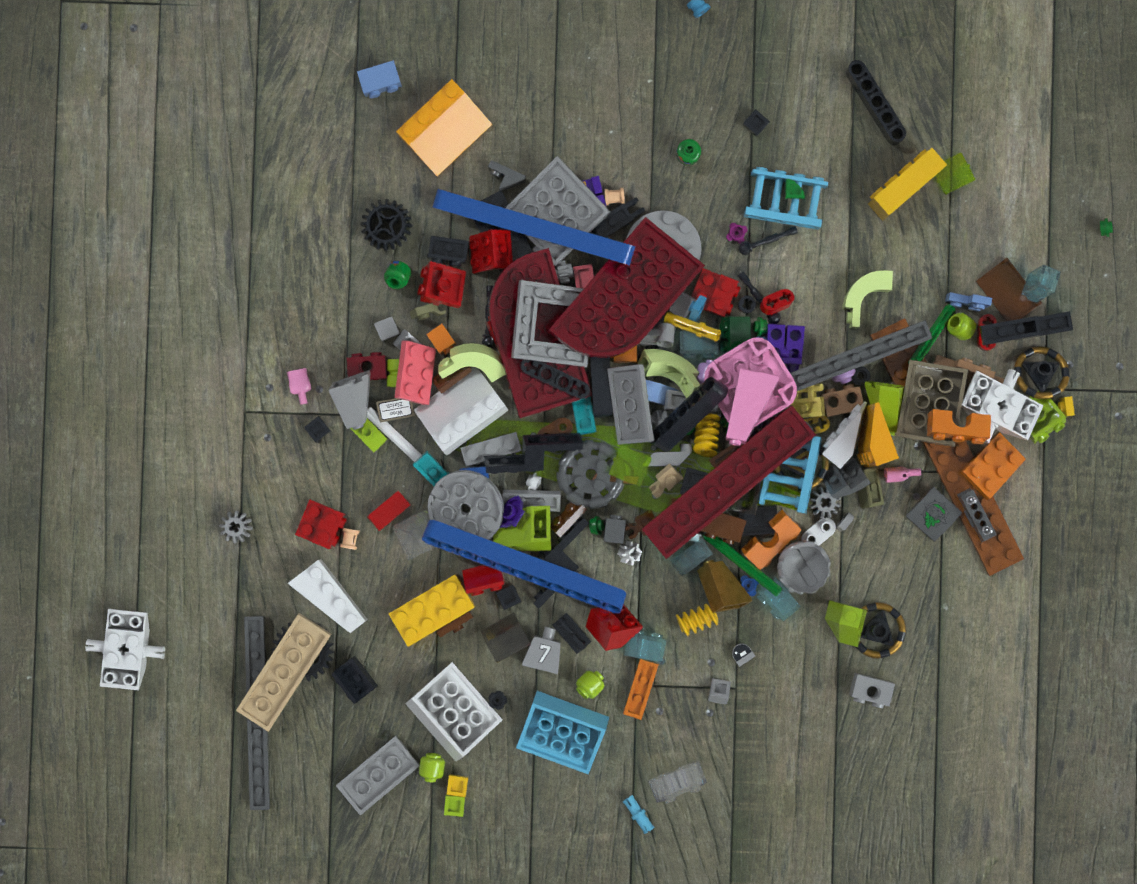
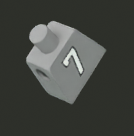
[522,626,561,674]

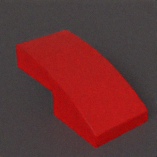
[367,491,410,531]

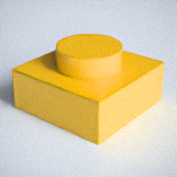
[1058,396,1075,417]
[447,774,468,797]

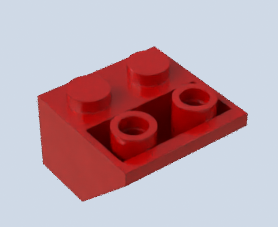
[462,565,506,596]
[585,604,643,651]

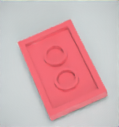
[394,340,436,405]

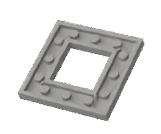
[511,280,588,367]

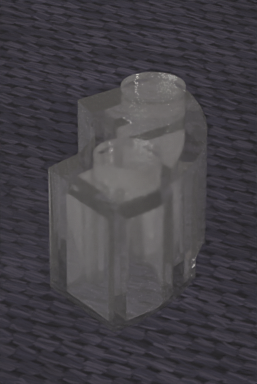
[648,761,707,804]

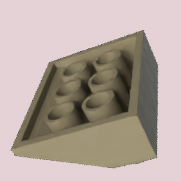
[896,360,968,447]

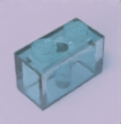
[1021,265,1061,302]
[679,331,719,359]
[757,576,801,622]
[624,630,667,663]

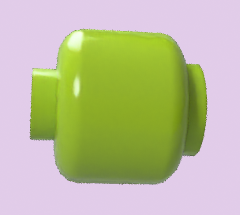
[947,313,976,340]
[576,670,605,699]
[419,753,445,782]

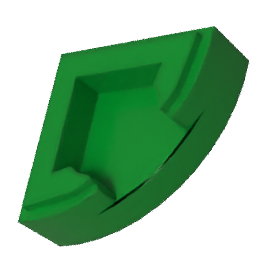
[785,179,805,200]

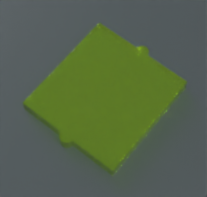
[935,152,976,195]
[609,445,652,487]

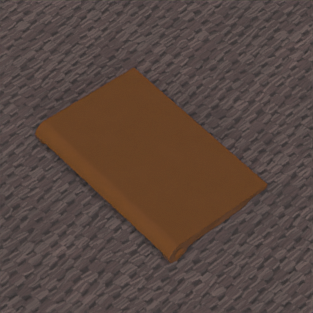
[976,258,1042,321]

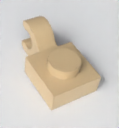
[649,463,683,498]

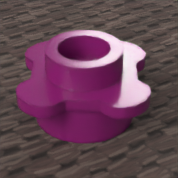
[726,223,748,244]

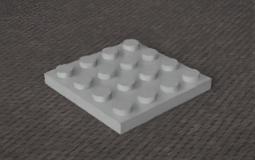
[505,156,611,266]

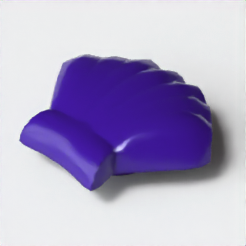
[500,495,525,528]

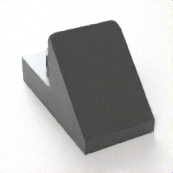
[488,160,526,191]

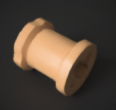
[604,188,625,206]
[340,528,360,550]

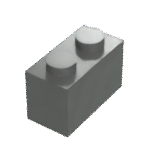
[603,515,626,544]

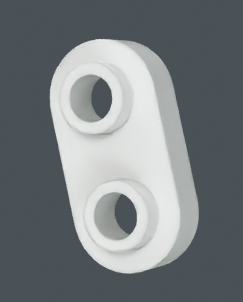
[801,518,836,546]

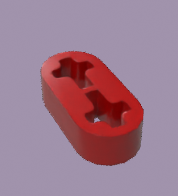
[760,289,795,315]
[977,314,997,351]

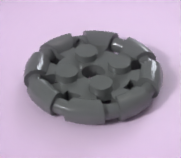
[557,440,626,509]

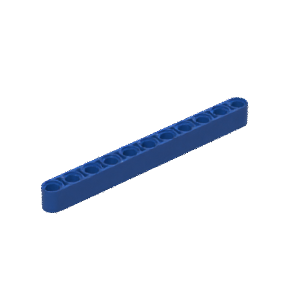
[432,189,635,265]
[422,520,627,613]

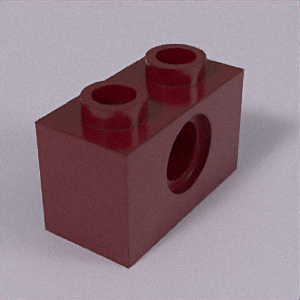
[346,352,388,381]

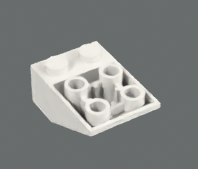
[822,401,867,469]

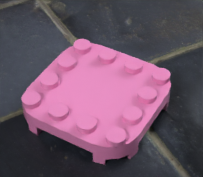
[704,338,797,427]

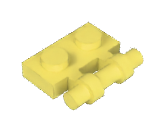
[788,383,825,418]

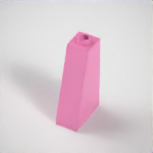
[726,369,779,446]

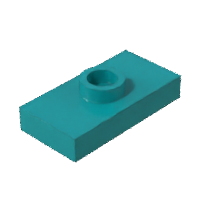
[572,397,596,435]

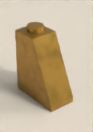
[697,560,752,613]

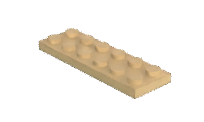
[236,613,332,732]

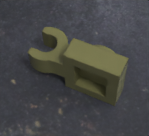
[409,303,446,321]

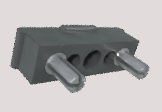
[957,488,996,542]

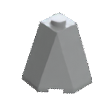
[329,370,371,430]

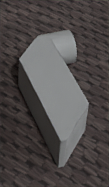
[642,444,692,467]

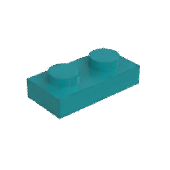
[413,451,449,486]

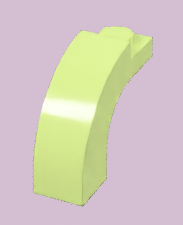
[842,270,893,329]
[438,343,506,382]
[637,349,700,398]

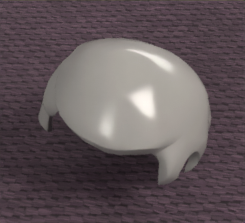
[777,541,831,595]

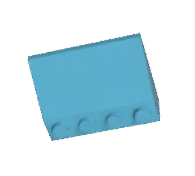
[516,691,609,774]

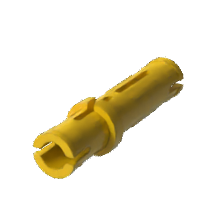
[664,312,721,342]

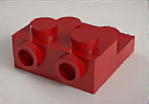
[418,261,466,308]
[691,268,741,318]
[295,499,347,549]

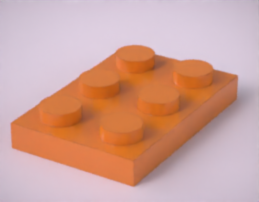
[960,432,1026,500]

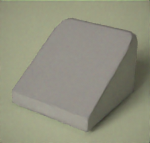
[669,292,697,318]
[374,317,400,342]
[393,329,422,351]
[708,678,731,704]

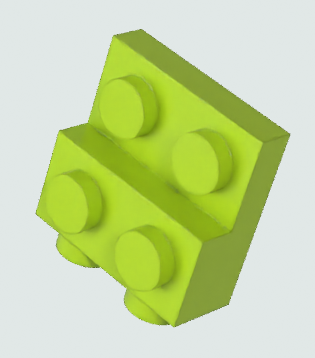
[1029,391,1066,444]

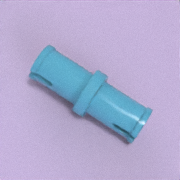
[623,795,654,834]

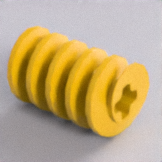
[693,414,721,457]
[676,604,718,636]

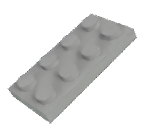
[607,364,654,445]
[336,736,420,815]

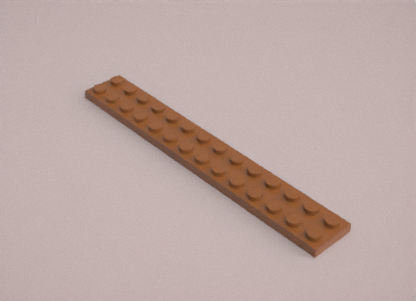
[870,318,1024,576]

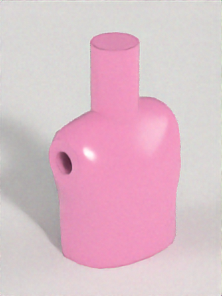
[287,368,311,405]
[884,466,921,483]

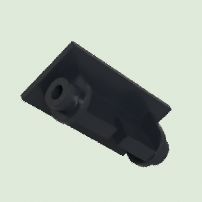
[552,613,591,654]

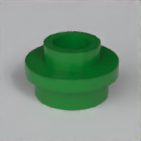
[1100,218,1113,237]
[753,317,768,336]
[589,516,605,535]

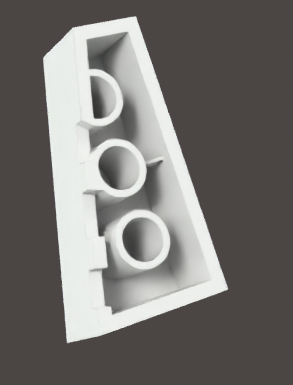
[288,559,368,633]

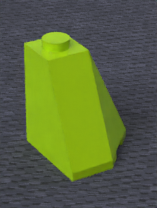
[865,381,905,436]
[825,600,867,647]

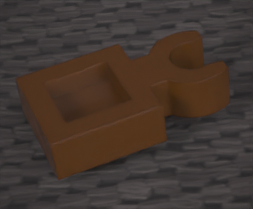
[625,509,656,539]

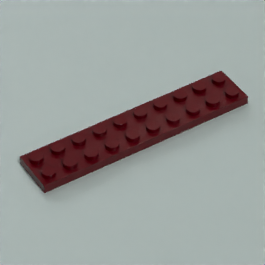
[641,405,816,559]

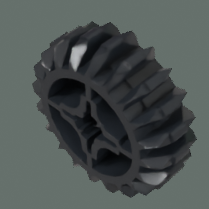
[360,199,413,251]

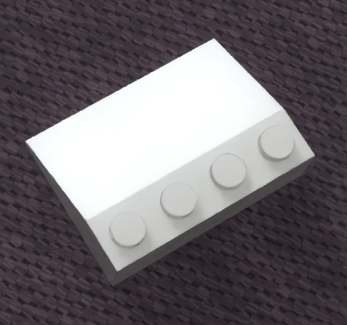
[414,367,508,455]
[405,662,502,761]

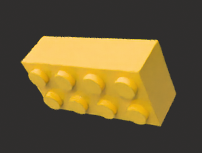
[868,148,947,221]
[389,573,476,647]

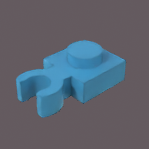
[688,295,707,322]

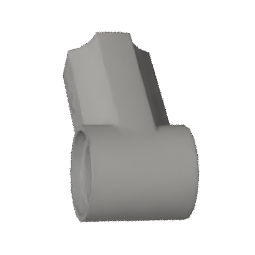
[638,323,675,348]

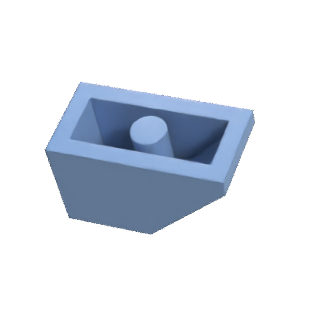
[646,380,679,406]

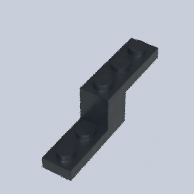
[979,311,1073,345]
[484,433,583,474]
[533,518,589,609]

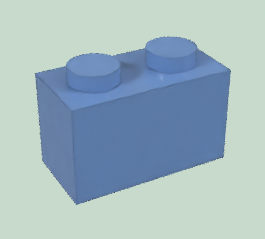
[357,60,402,98]

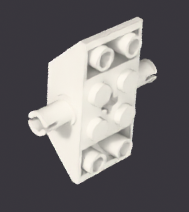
[962,369,1043,443]
[85,609,165,690]

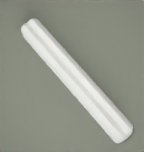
[367,407,422,462]

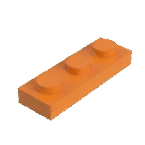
[623,658,659,720]

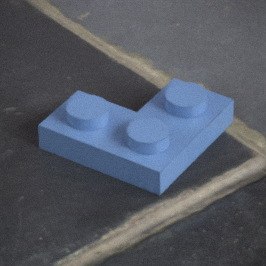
[945,292,992,312]

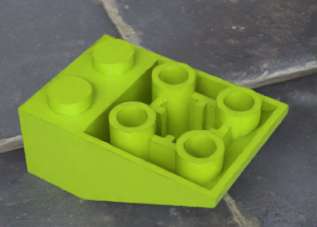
[493,506,551,551]

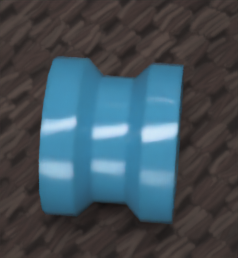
[687,0,711,18]

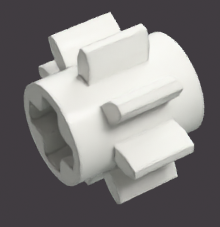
[617,541,642,565]

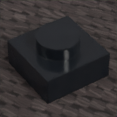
[742,109,770,137]
[304,416,331,443]
[496,584,522,610]

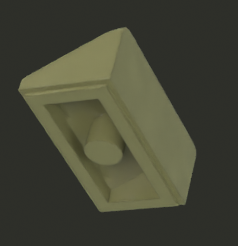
[858,467,884,509]

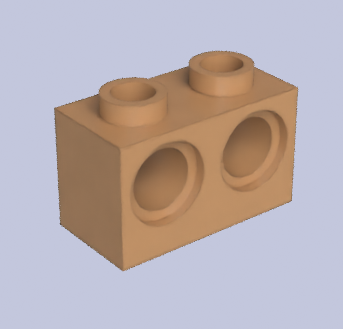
[820,384,863,417]

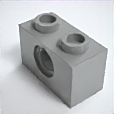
[849,673,895,708]

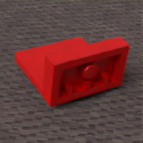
[469,230,513,274]

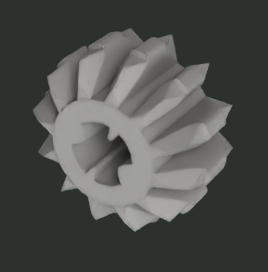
[808,487,841,519]
[219,511,253,543]

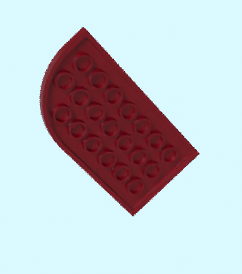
[548,217,705,358]
[489,248,593,418]

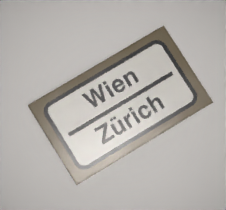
[376,398,415,422]

